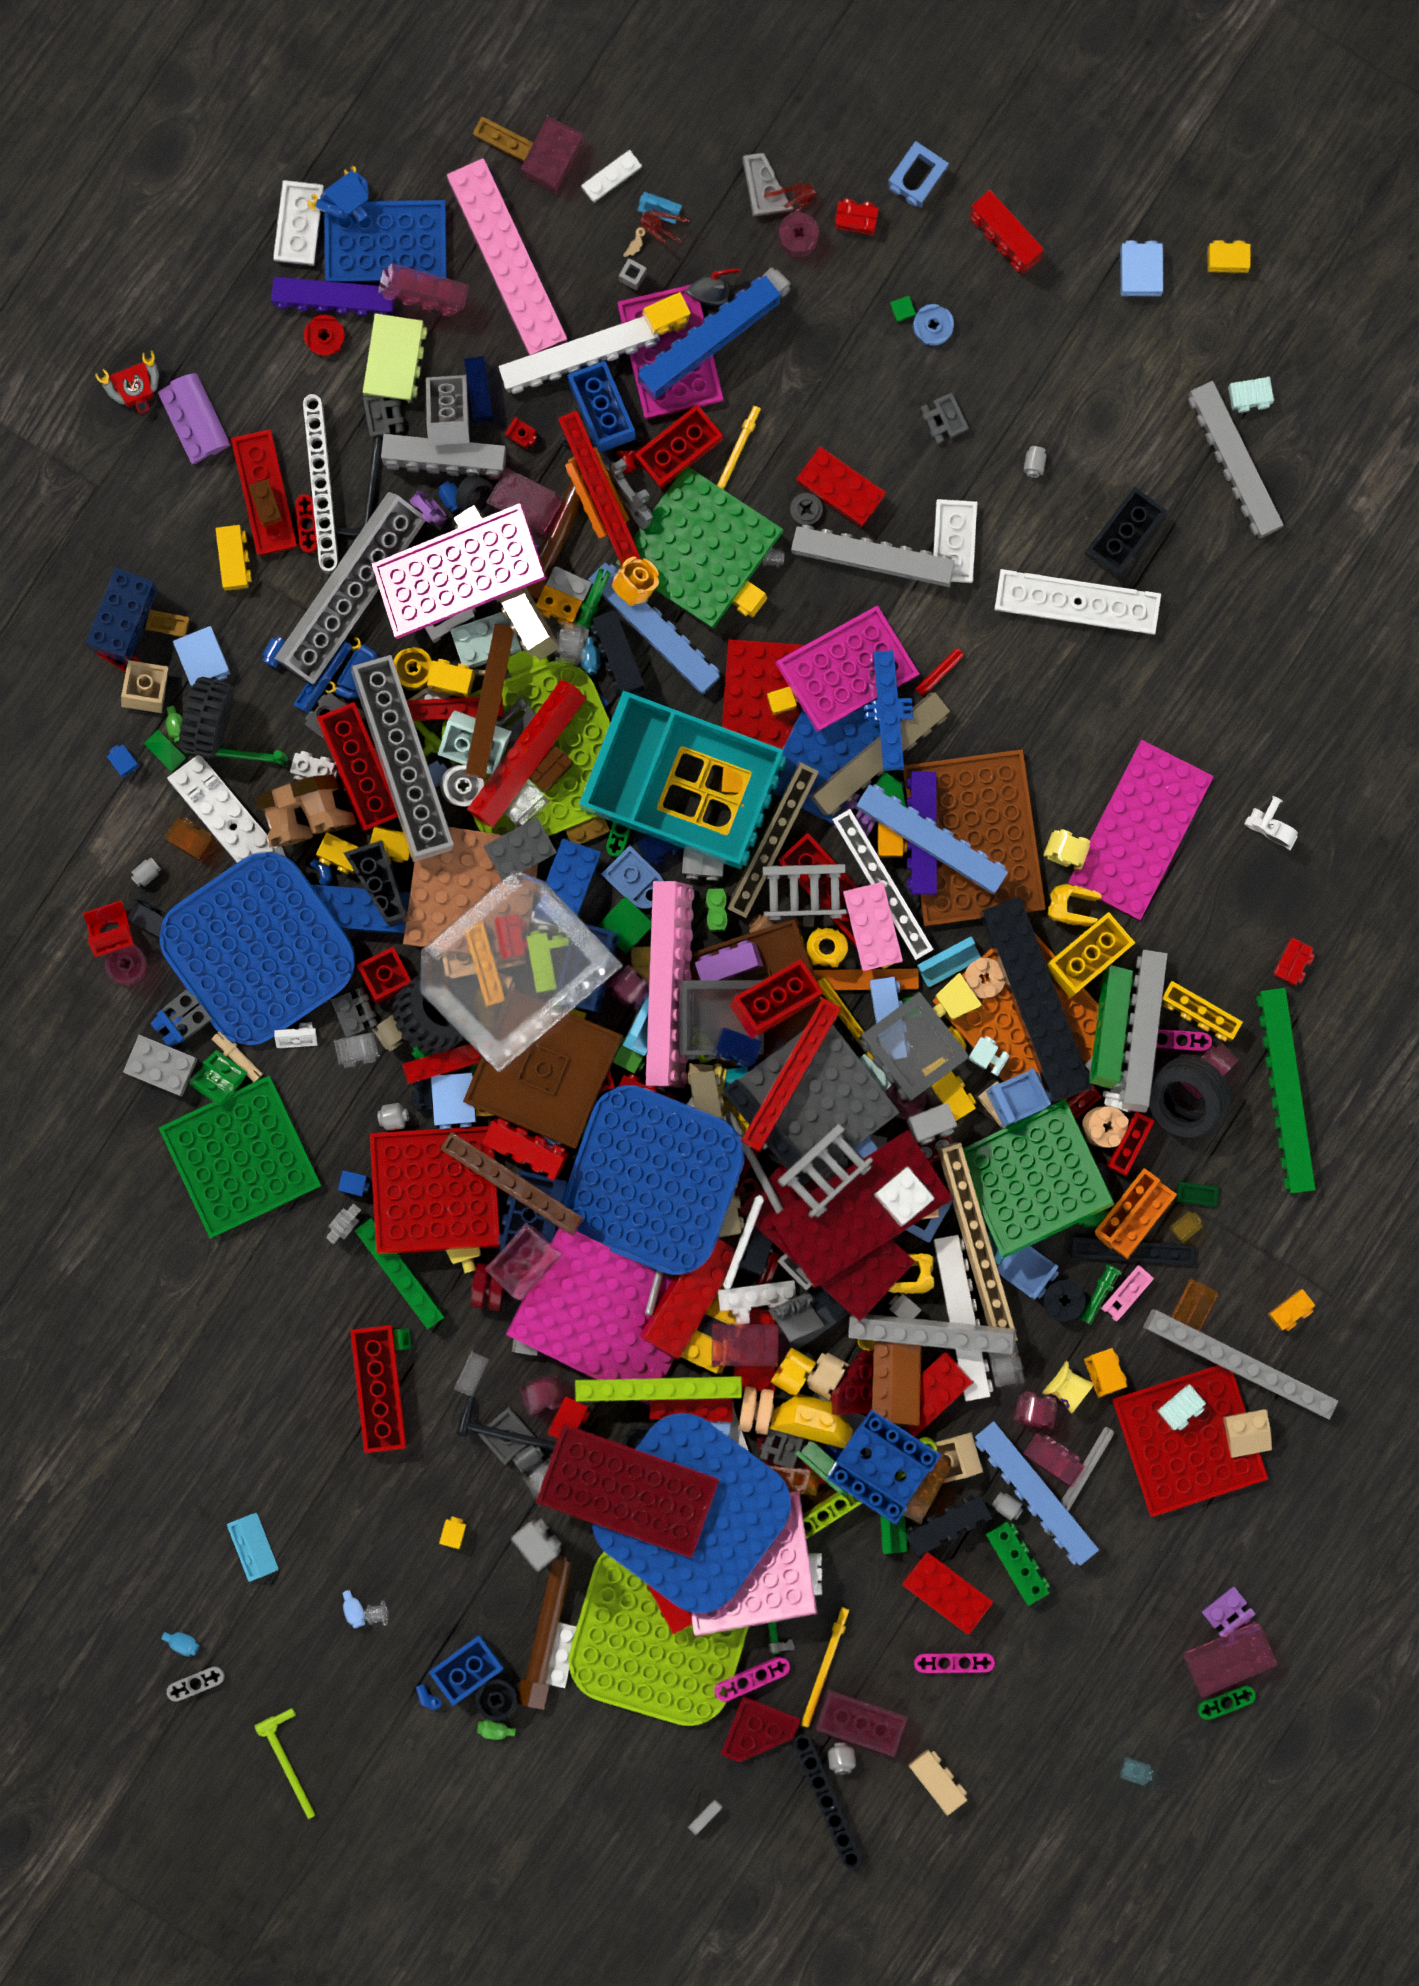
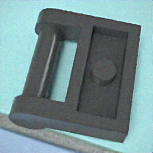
[496,697,536,748]

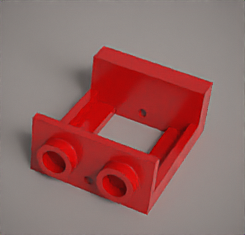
[83,900,134,957]

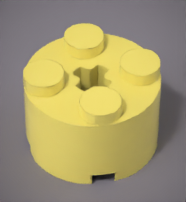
[1043,829,1090,870]

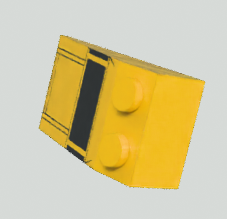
[680,1284,749,1373]

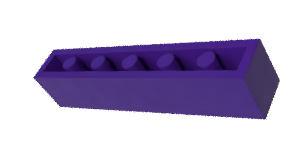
[271,277,395,316]
[907,772,937,895]

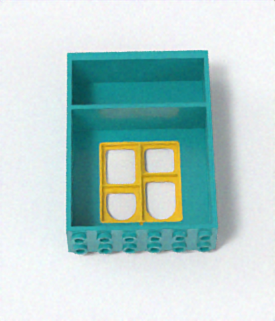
[579,691,787,870]

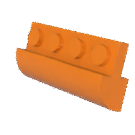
[565,447,630,538]
[1095,1168,1177,1259]

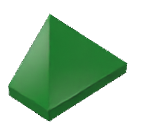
[144,730,187,772]

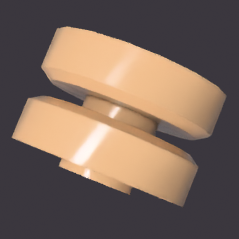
[738,1386,774,1435]

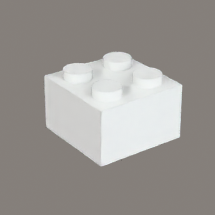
[874,1167,934,1226]

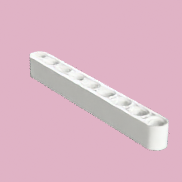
[303,394,339,575]

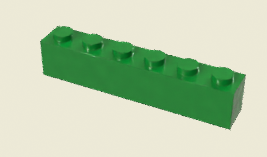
[1089,965,1134,1089]
[354,1218,445,1330]

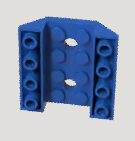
[826,1410,941,1524]

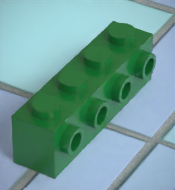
[985,1521,1050,1606]

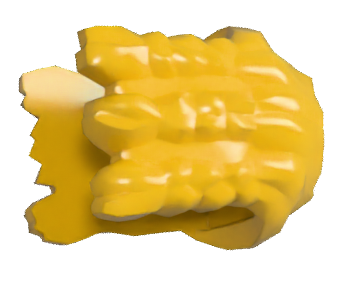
[1048,884,1102,927]
[807,927,848,967]
[889,1253,935,1294]

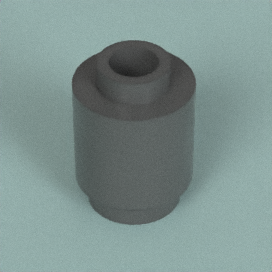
[513,1445,544,1473]

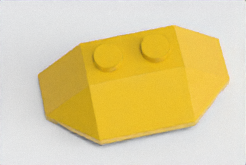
[770,1394,853,1448]

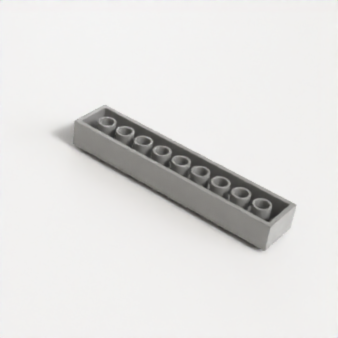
[274,492,426,685]
[351,655,454,862]

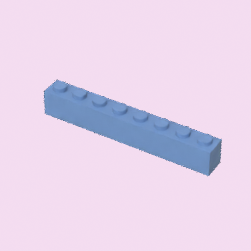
[588,563,720,696]
[856,785,1008,895]
[975,1422,1099,1565]

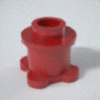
[616,451,637,474]

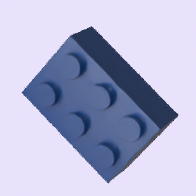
[429,1634,504,1706]

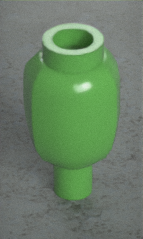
[165,706,183,744]
[477,1719,515,1740]

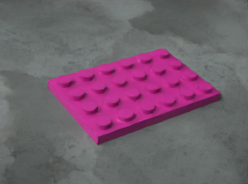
[617,285,723,419]
[775,605,919,732]

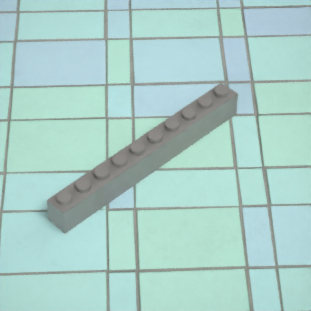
[1143,1309,1338,1419]

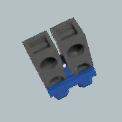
[151,989,212,1047]

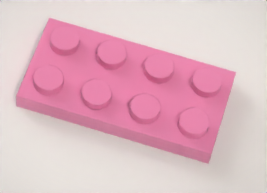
[843,882,902,971]

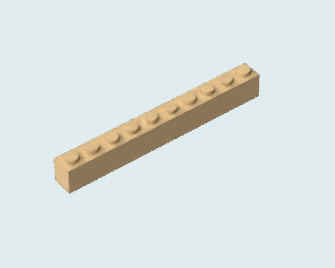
[937,1142,1018,1341]

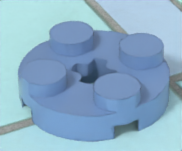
[913,304,954,346]

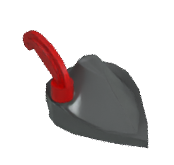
[684,269,741,307]

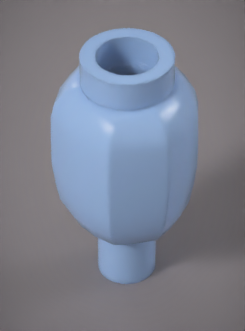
[342,1590,365,1629]

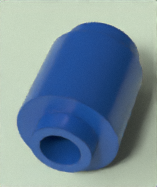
[437,481,459,513]
[262,637,286,668]

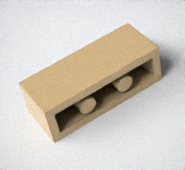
[908,1749,967,1816]

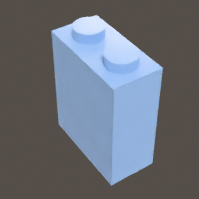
[1120,241,1163,296]
[173,626,231,687]
[431,1073,476,1129]

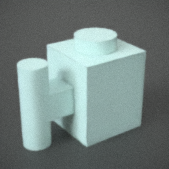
[968,1036,1010,1076]

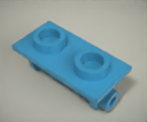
[637,192,682,224]

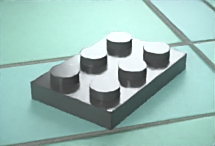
[483,817,557,882]

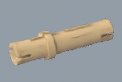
[211,1031,263,1083]

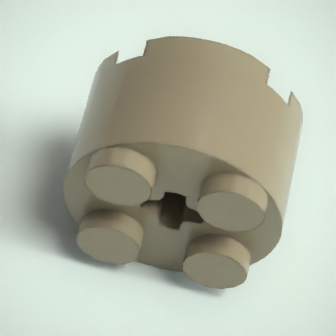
[372,1015,407,1052]

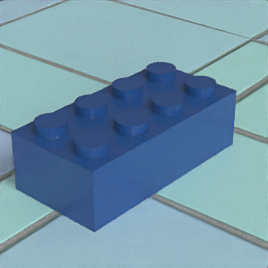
[568,361,635,453]
[534,839,601,931]

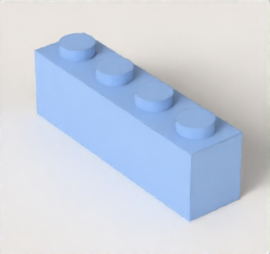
[869,977,910,1060]

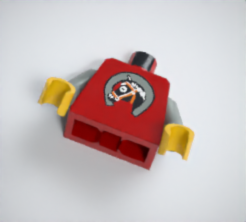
[95,351,159,414]

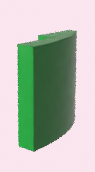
[597,896,652,954]
[189,1050,247,1107]

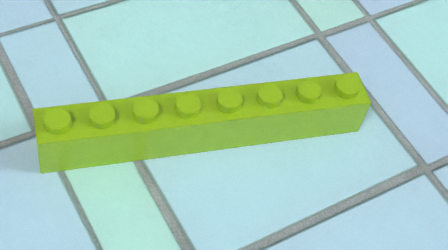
[575,1377,742,1401]

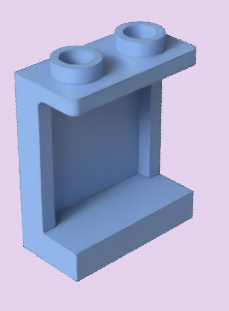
[986,1068,1051,1128]
[997,1246,1059,1300]

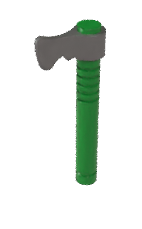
[768,1621,795,1654]

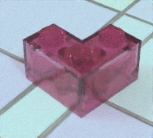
[1181,1043,1238,1100]
[1023,1433,1085,1486]

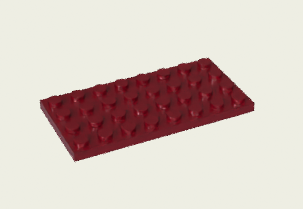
[769,1130,953,1288]
[738,1164,915,1322]
[535,1424,720,1558]

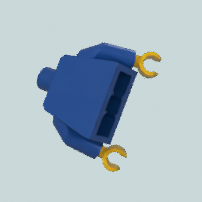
[307,166,369,222]
[324,637,379,699]

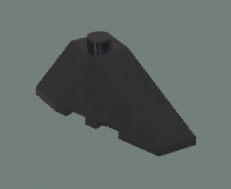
[774,1285,850,1357]

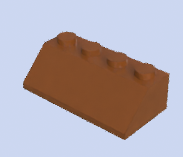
[872,1341,921,1426]

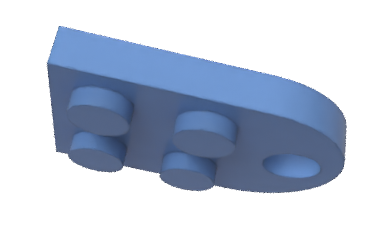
[601,846,663,909]

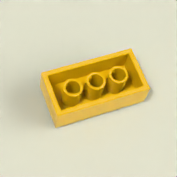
[1046,912,1135,998]

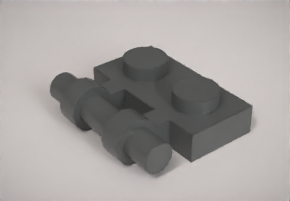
[921,392,969,444]
[363,395,405,438]
[331,987,378,1038]
[759,1426,804,1470]

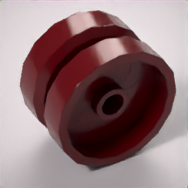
[471,1263,507,1311]

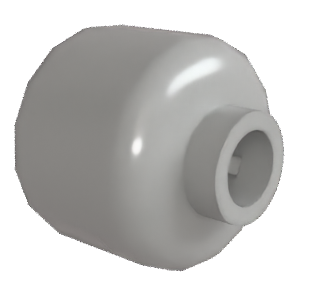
[378,1103,409,1131]
[828,1743,856,1775]

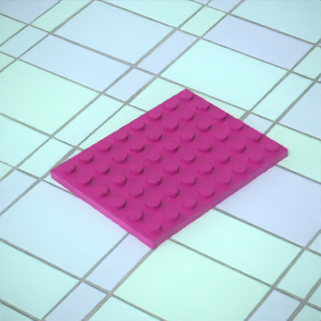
[506,1227,675,1406]

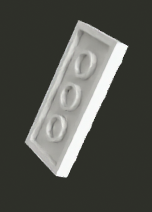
[274,181,324,265]
[933,499,977,583]

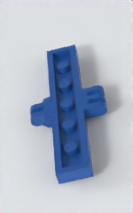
[864,650,914,771]

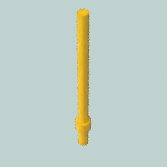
[717,406,761,490]
[801,1607,849,1727]

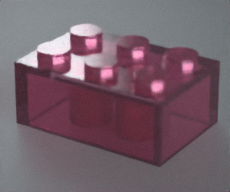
[520,116,584,193]
[486,468,563,535]
[485,1223,562,1301]
[712,1324,779,1366]

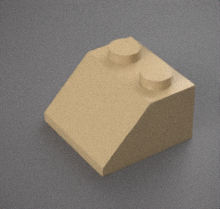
[121,660,169,713]
[1223,1409,1272,1458]
[927,1432,983,1484]

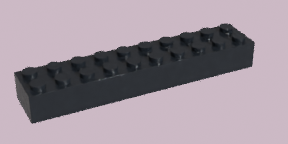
[979,897,1092,1104]

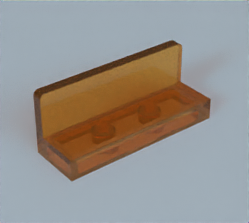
[1171,1279,1218,1331]

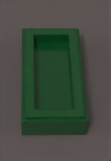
[1175,1181,1219,1207]

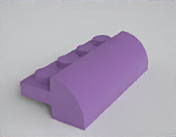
[158,373,231,464]

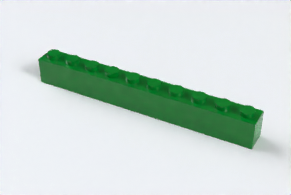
[1256,988,1315,1194]

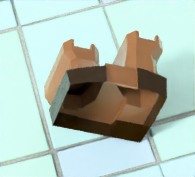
[255,774,356,848]

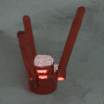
[763,182,816,220]
[640,209,690,244]

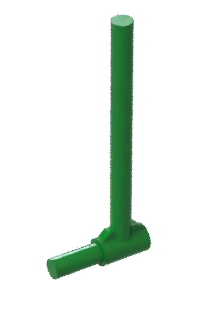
[184,749,290,767]

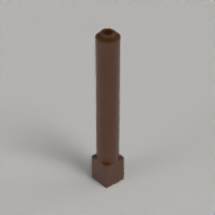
[526,479,583,601]
[517,1555,572,1710]

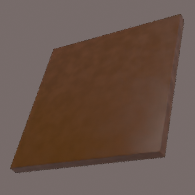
[690,918,822,1069]
[463,989,623,1149]

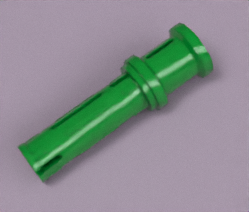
[574,569,611,629]
[1079,1264,1123,1325]

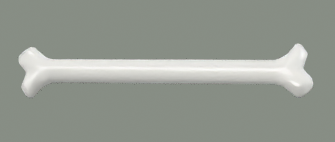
[723,1195,763,1289]

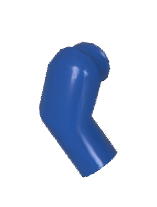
[310,857,333,886]
[416,1684,442,1710]

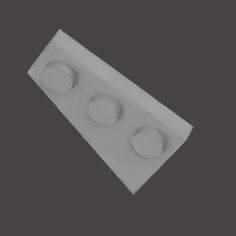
[743,153,793,216]

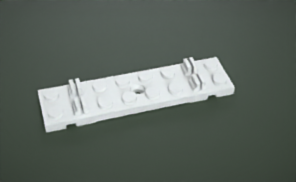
[995,569,1161,635]
[167,755,277,863]

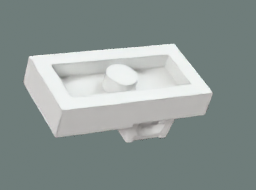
[274,1022,317,1048]

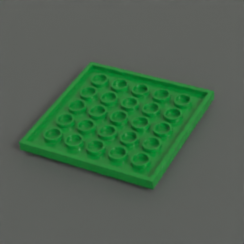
[616,467,784,629]
[159,1075,321,1239]
[963,1099,1115,1259]

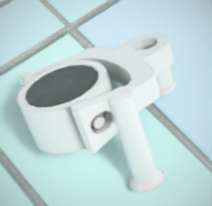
[1244,796,1298,850]

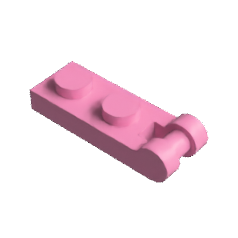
[1101,1265,1154,1322]

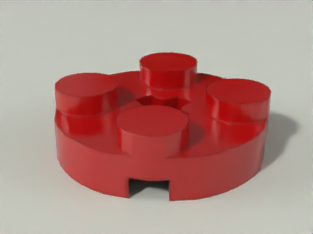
[304,315,345,356]

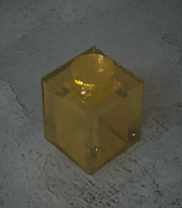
[1169,1211,1203,1243]

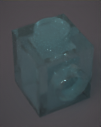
[1120,1757,1153,1786]

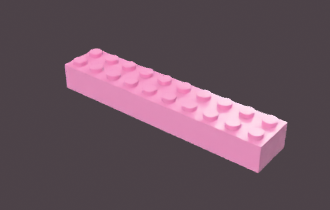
[447,158,568,356]
[646,881,694,1089]

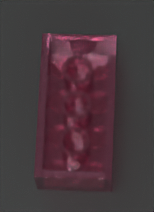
[378,263,469,316]
[1182,1622,1277,1698]
[815,1689,908,1757]

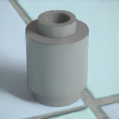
[761,267,791,297]
[1023,446,1047,478]
[131,858,162,887]
[992,1492,1023,1521]

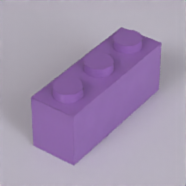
[695,940,764,981]

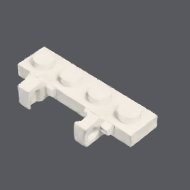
[718,1280,796,1324]

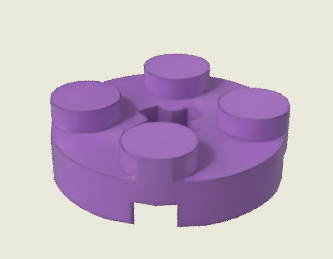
[410,490,447,526]

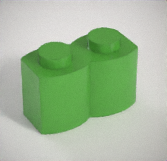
[706,889,727,932]

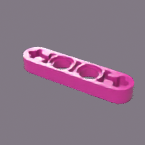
[1156,1029,1212,1051]
[914,1653,995,1673]
[714,1657,790,1701]

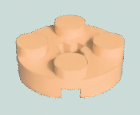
[964,958,1005,999]

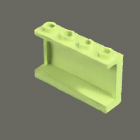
[363,314,427,403]

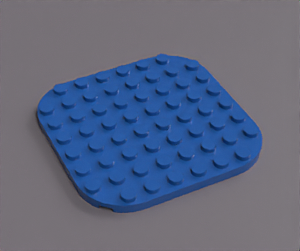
[159,852,355,1045]
[563,1085,744,1274]
[592,1413,791,1613]

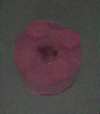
[779,212,819,258]
[105,945,148,986]
[605,965,650,1012]
[886,1079,926,1121]
[519,1375,564,1414]
[1013,1392,1058,1430]

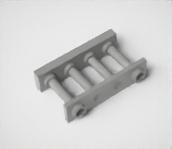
[763,864,846,920]
[778,1124,873,1218]

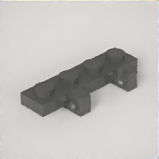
[602,456,653,531]

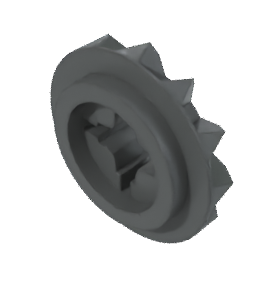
[790,493,823,525]

